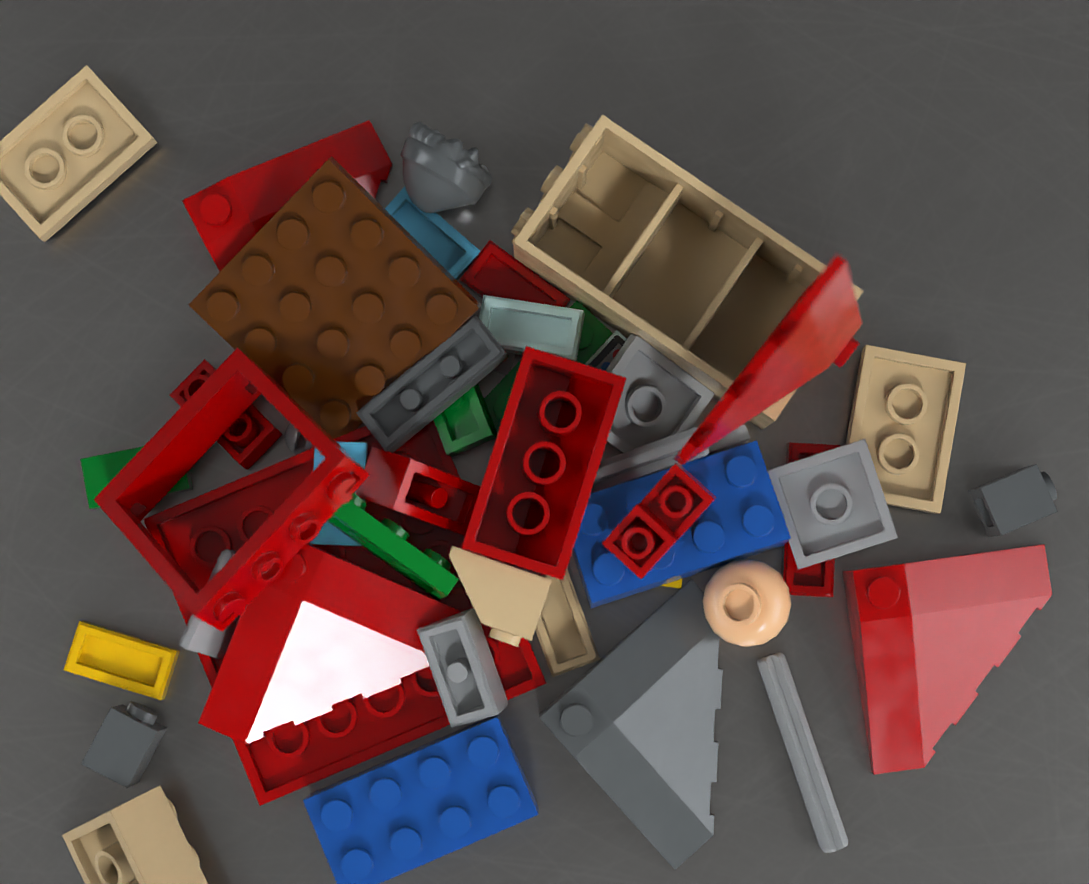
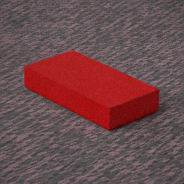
[460,240,570,307]

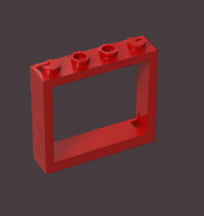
[94,347,370,632]

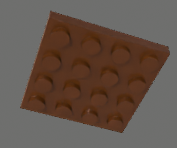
[188,157,481,439]

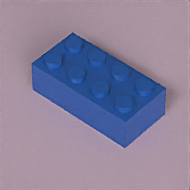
[572,440,791,609]
[303,714,539,884]

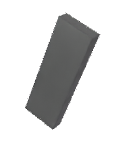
[357,314,509,453]

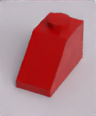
[355,447,481,536]

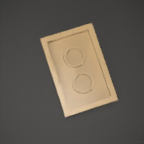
[0,65,158,242]
[846,345,966,514]

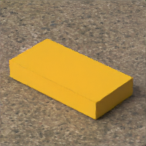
[63,621,180,700]

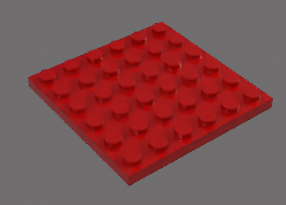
[143,420,547,806]

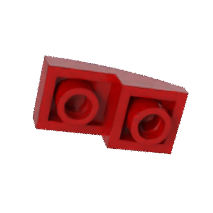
[170,359,282,470]
[602,462,717,579]

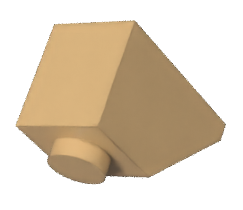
[449,546,552,646]

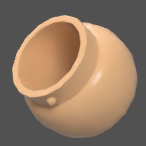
[702,559,791,647]

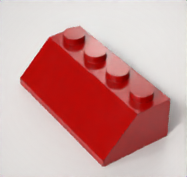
[461,346,627,580]

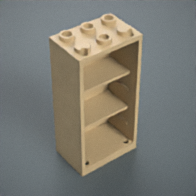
[511,114,863,430]

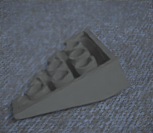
[539,579,723,870]

